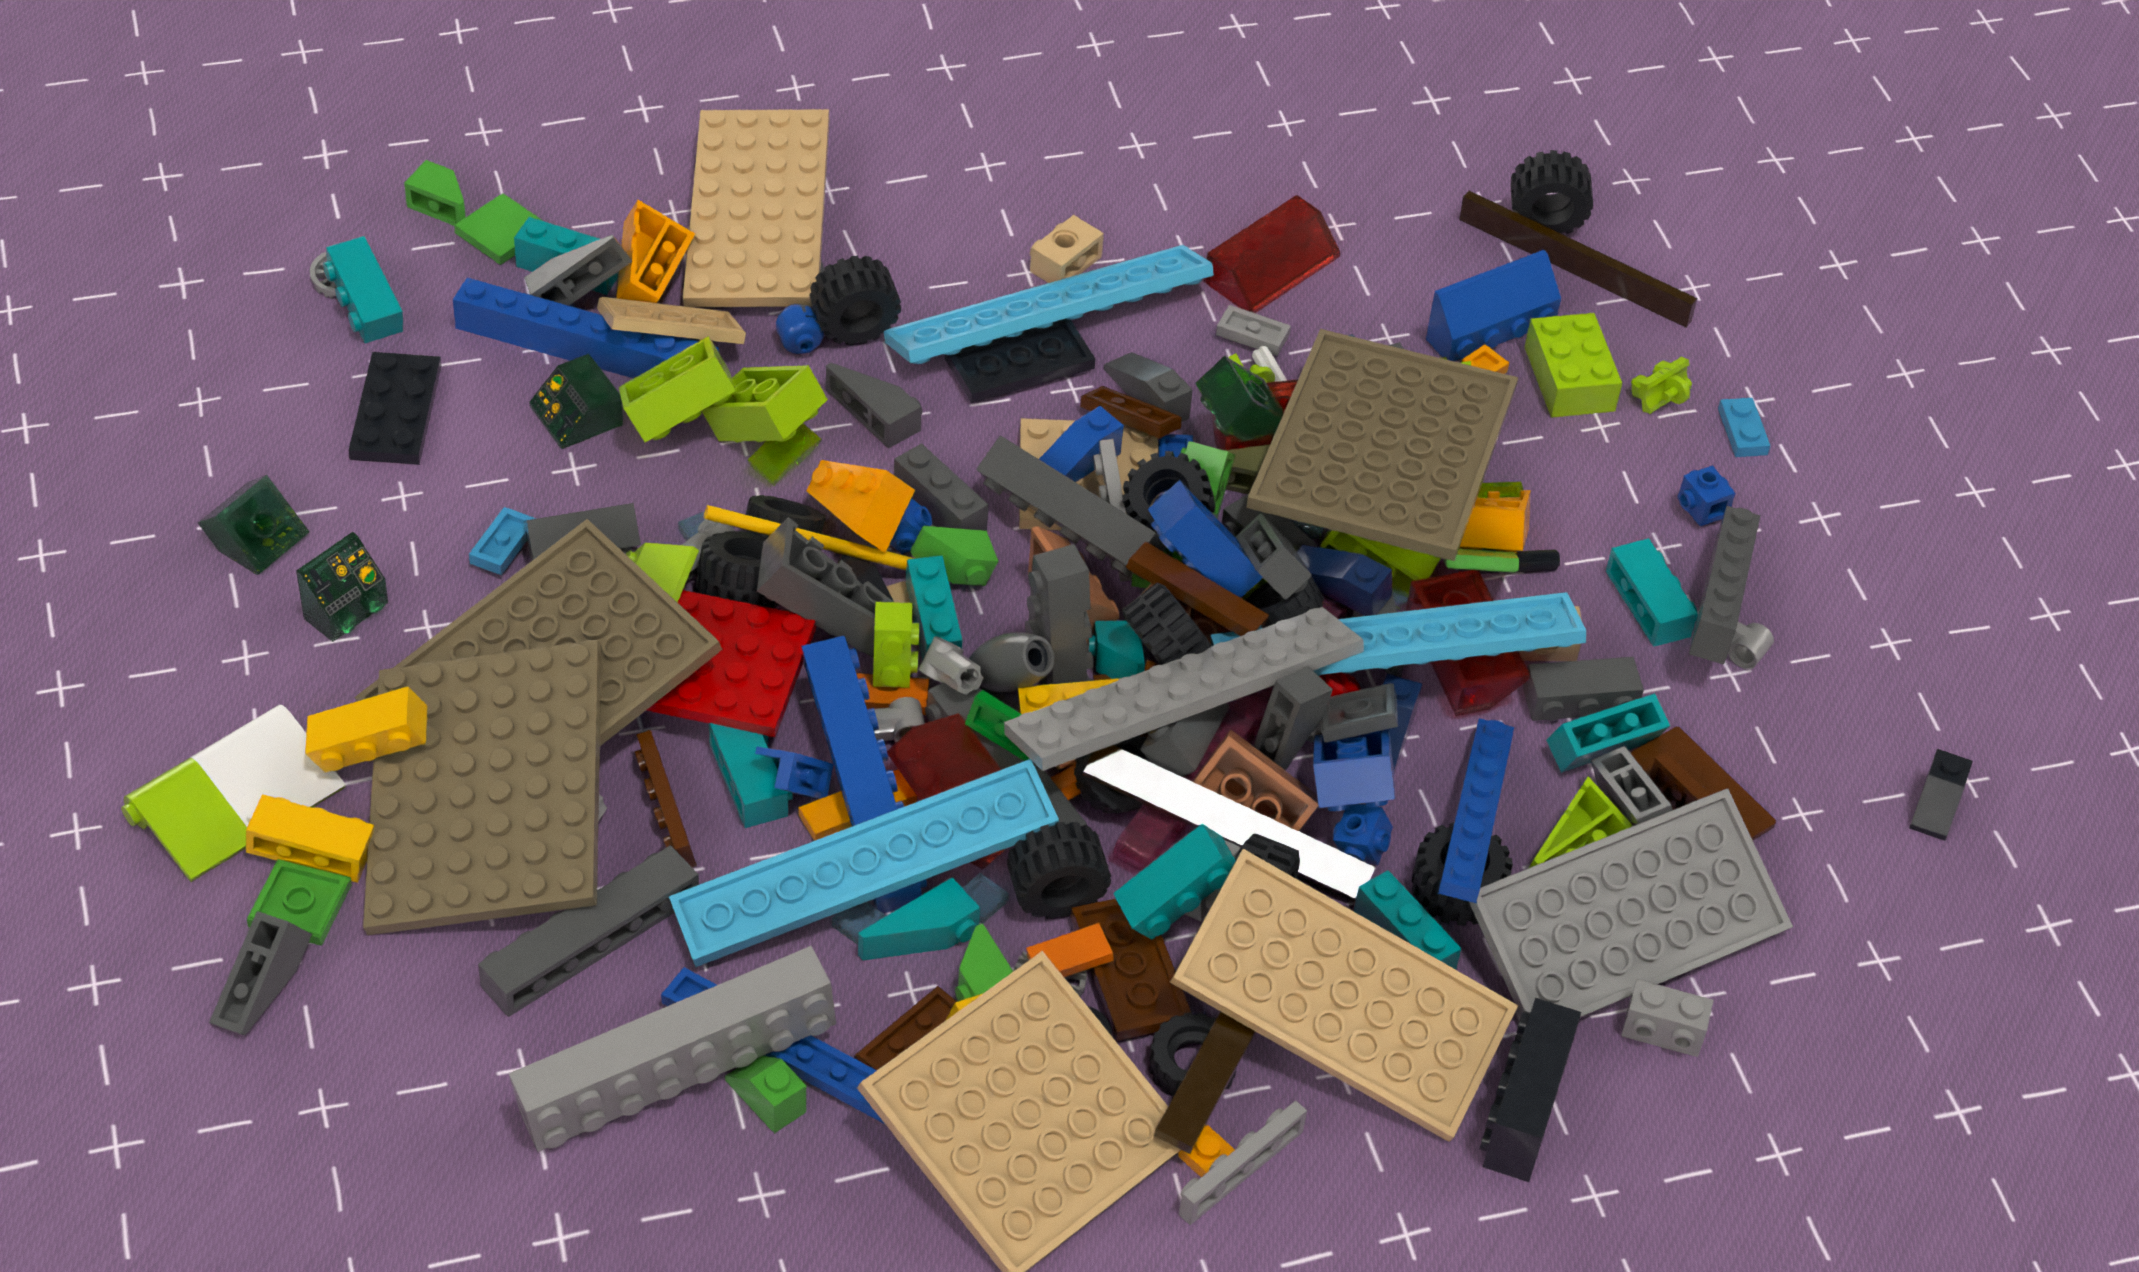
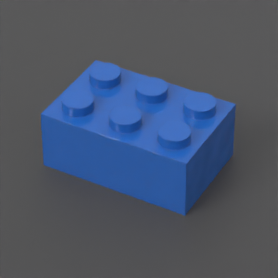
[1148,480,1263,598]
[1313,729,1395,811]

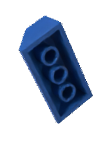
[1426,250,1561,361]

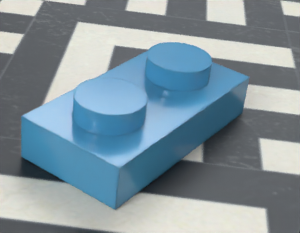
[1718,398,1771,457]
[469,507,536,575]

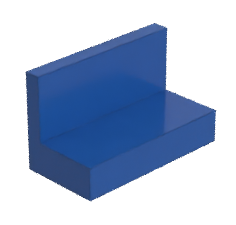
[755,746,834,799]

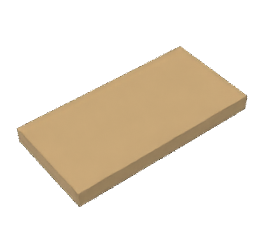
[597,297,746,344]

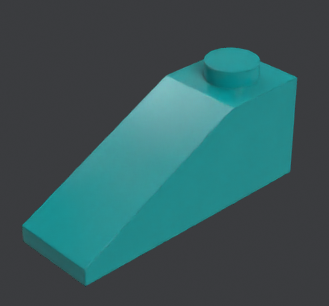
[858,877,980,961]

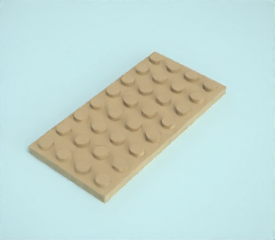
[683,109,830,307]
[1170,849,1518,1142]

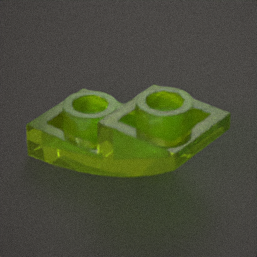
[748,423,822,486]

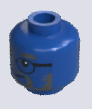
[776,304,824,354]

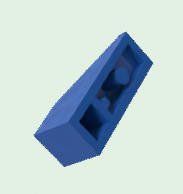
[1039,406,1124,482]

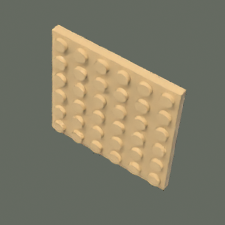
[857,951,1181,1272]

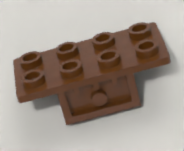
[1630,726,1776,840]

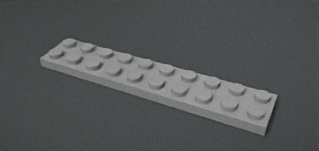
[1004,607,1364,771]

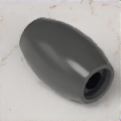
[969,632,1054,693]

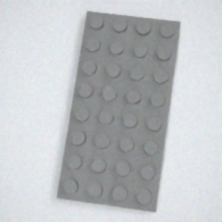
[1469,788,1793,1017]

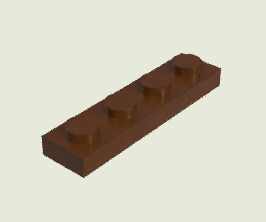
[634,730,697,868]

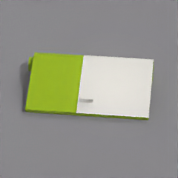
[121,704,346,882]

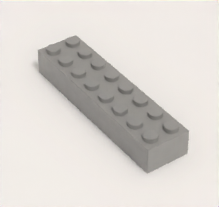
[508,946,836,1152]

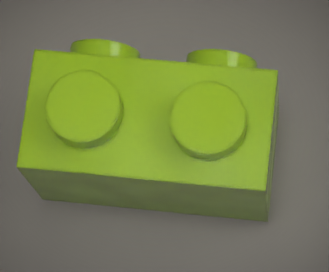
[873,602,919,688]

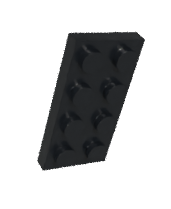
[945,318,1096,403]
[348,352,442,465]

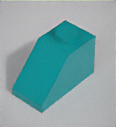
[1087,621,1145,679]

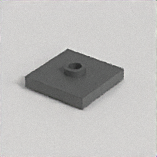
[1321,683,1398,743]

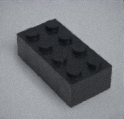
[1480,997,1581,1182]

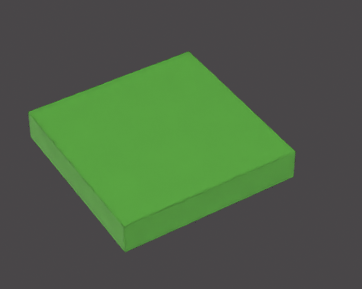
[454,193,543,265]
[1443,549,1519,572]
[247,859,352,946]

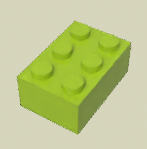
[1524,313,1622,418]
[619,336,736,443]
[702,365,828,443]

